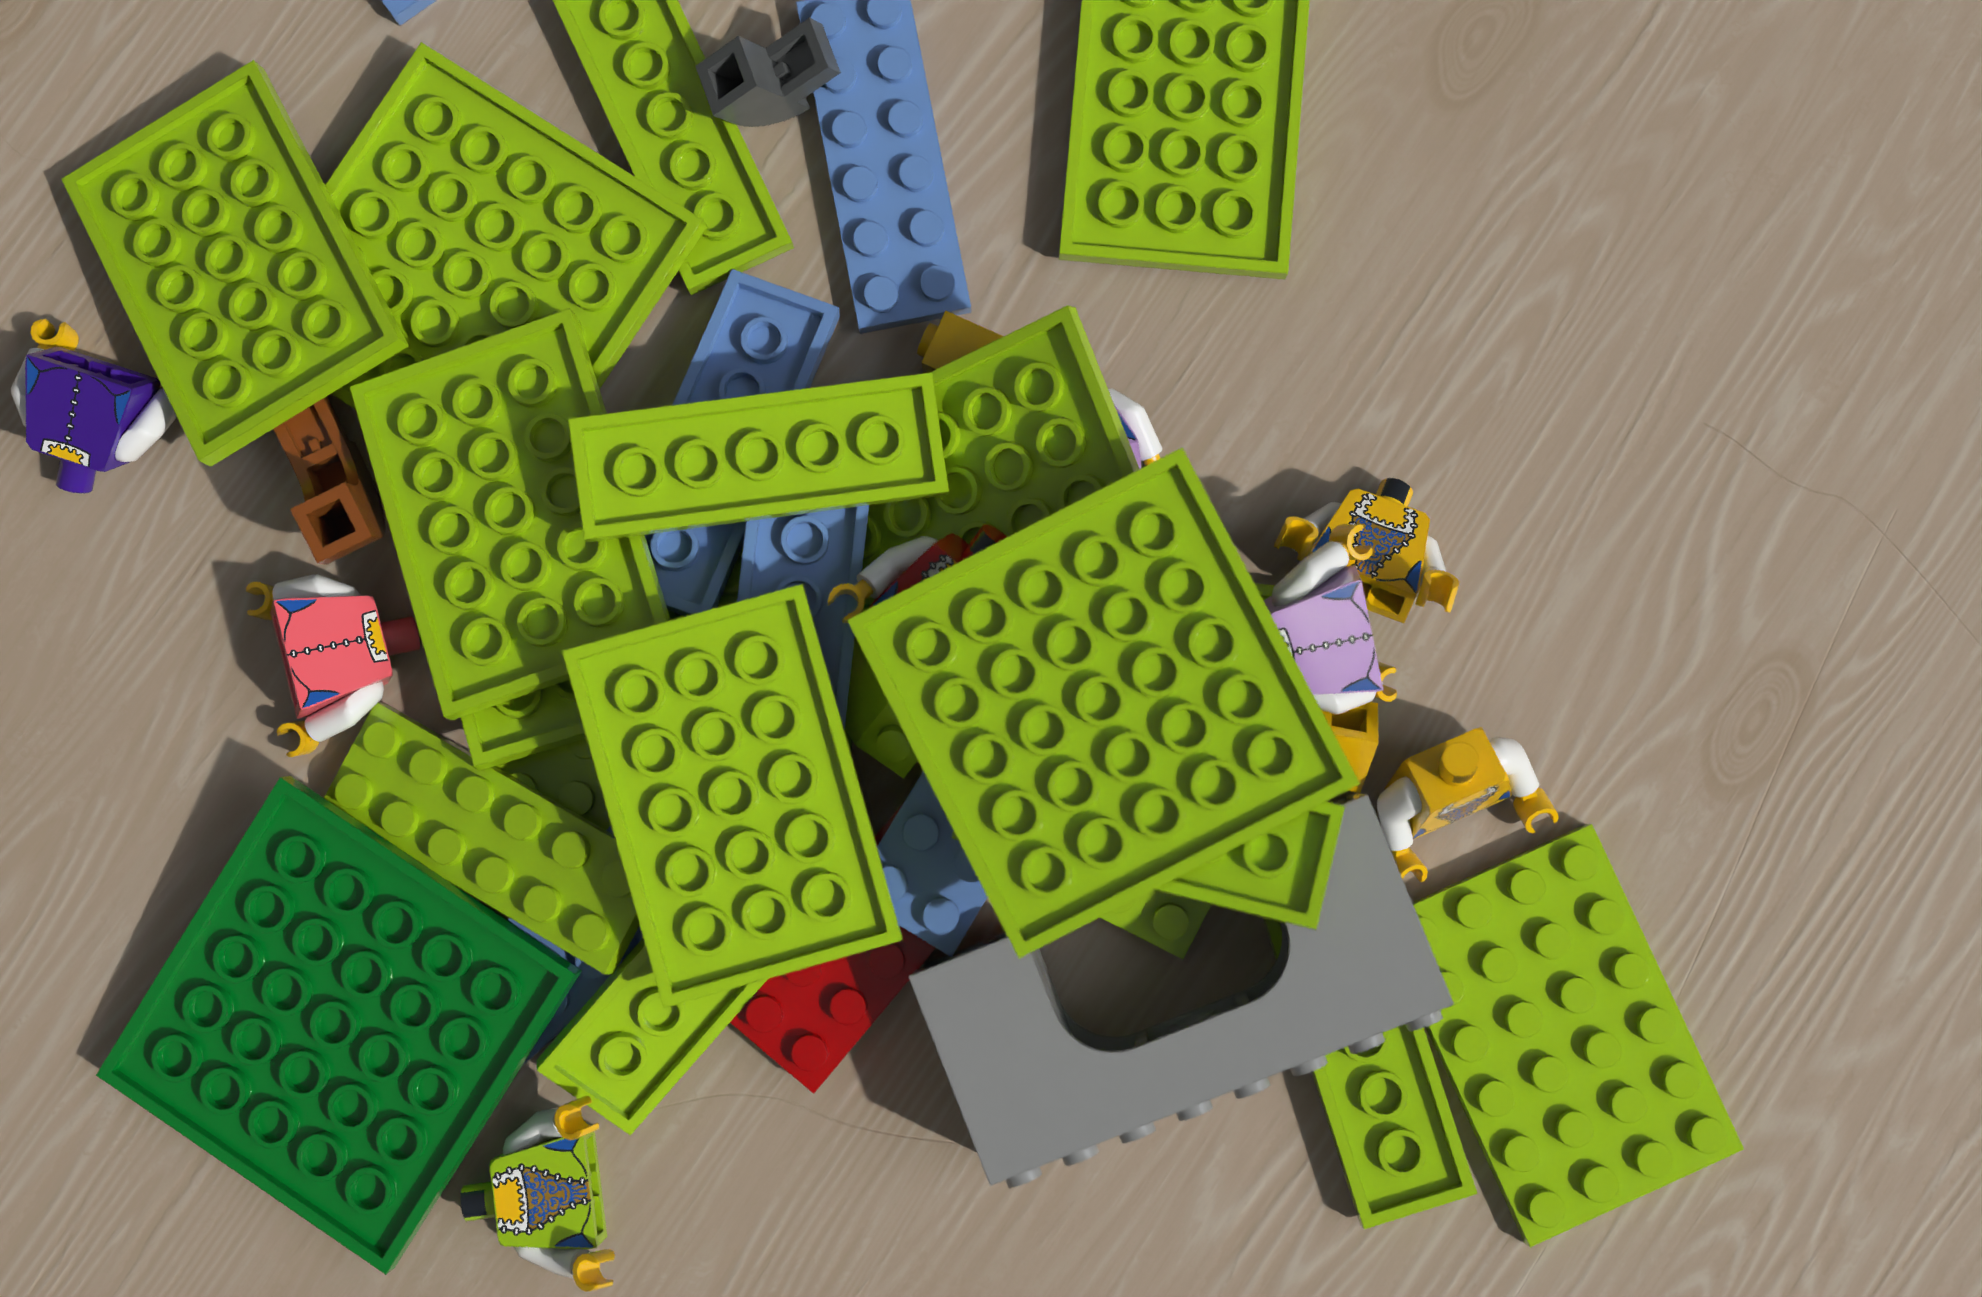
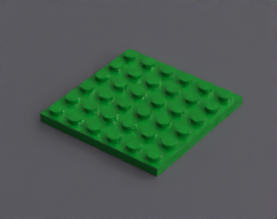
[96,776,582,1275]

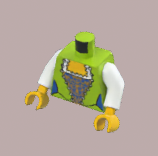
[460,1096,615,1292]

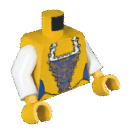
[1273,478,1460,624]
[1377,727,1559,882]

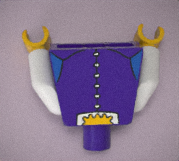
[11,319,177,493]

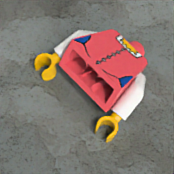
[246,574,420,757]

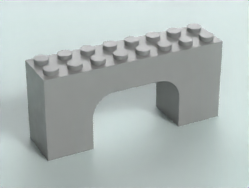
[909,793,1454,1188]

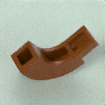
[273,396,386,565]

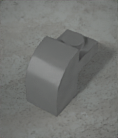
[695,18,841,127]

